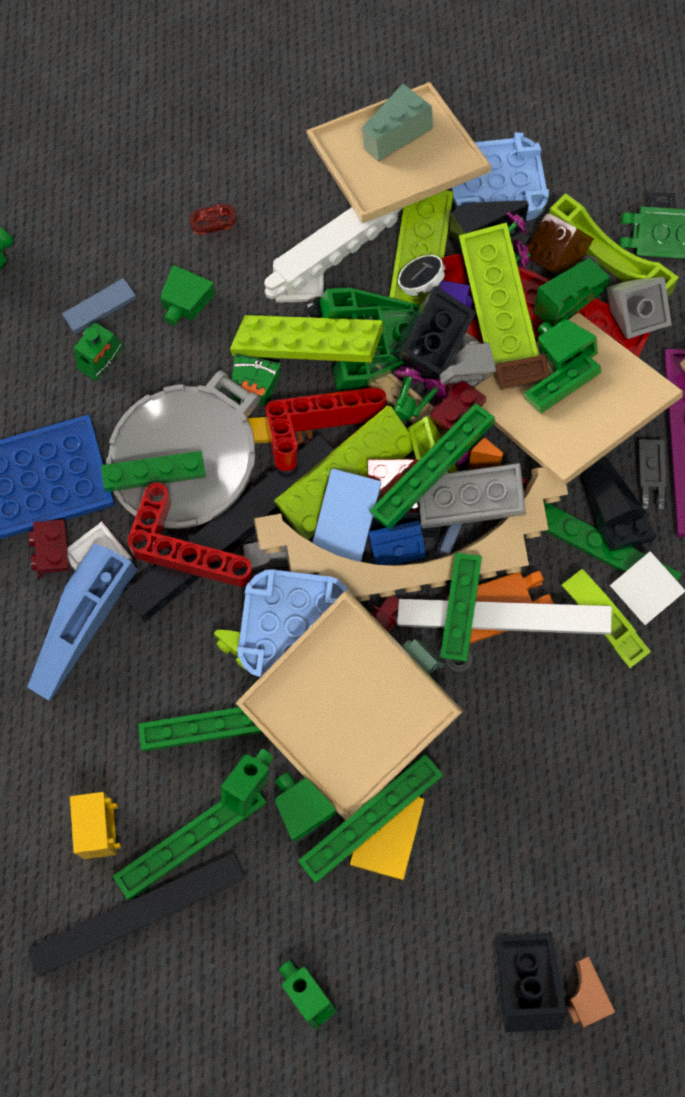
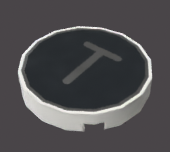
[398,255,445,296]

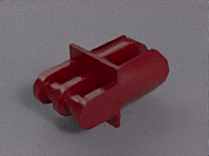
[371,596,399,634]

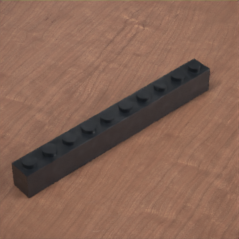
[122,435,334,623]

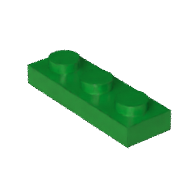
[524,352,601,414]

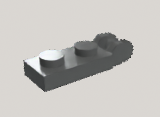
[637,439,666,509]

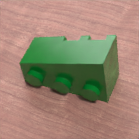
[533,258,610,327]

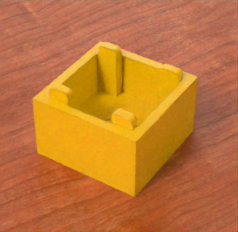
[70,792,121,859]

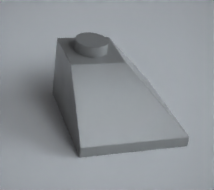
[607,277,672,339]

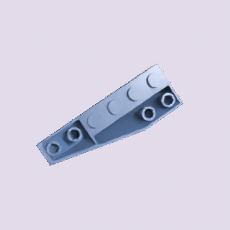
[27,543,137,701]

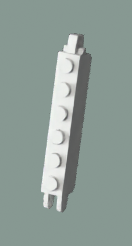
[264,207,404,299]

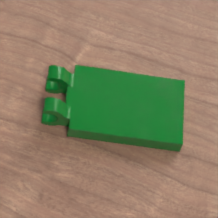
[618,206,685,259]

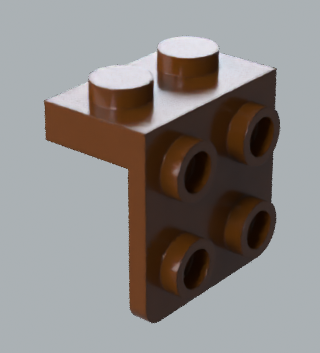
[527,213,594,276]

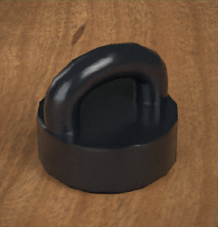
[306,296,322,318]

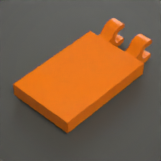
[447,571,554,644]

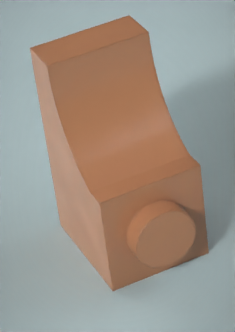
[566,957,615,1027]

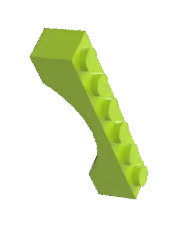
[549,193,679,297]

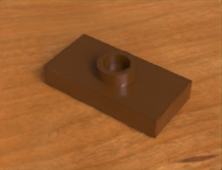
[496,354,550,390]

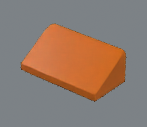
[468,438,503,470]

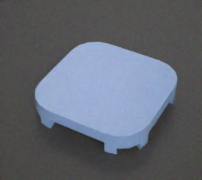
[451,133,549,221]
[237,569,349,677]

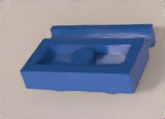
[369,520,426,565]

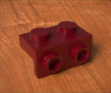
[430,380,486,432]
[28,520,69,578]

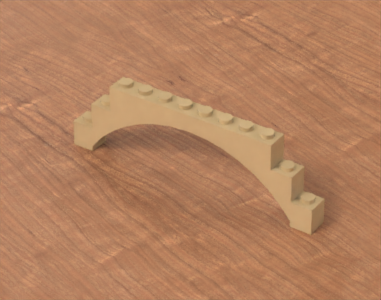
[254,467,568,602]

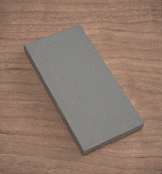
[419,463,526,528]

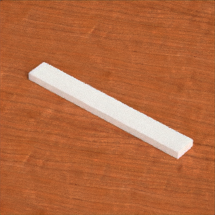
[397,599,612,635]

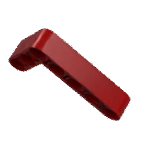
[266,388,386,471]
[128,483,254,587]

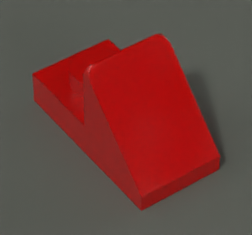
[440,254,468,285]

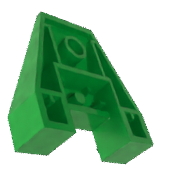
[320,288,421,392]

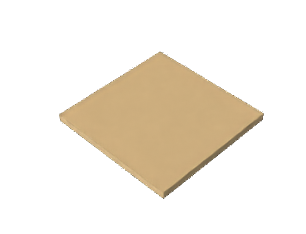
[306,82,492,224]
[474,313,683,485]
[236,590,463,821]

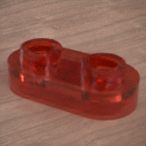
[189,204,237,234]

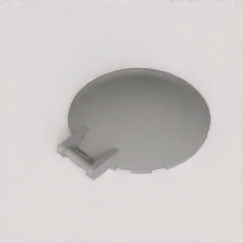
[106,370,260,529]

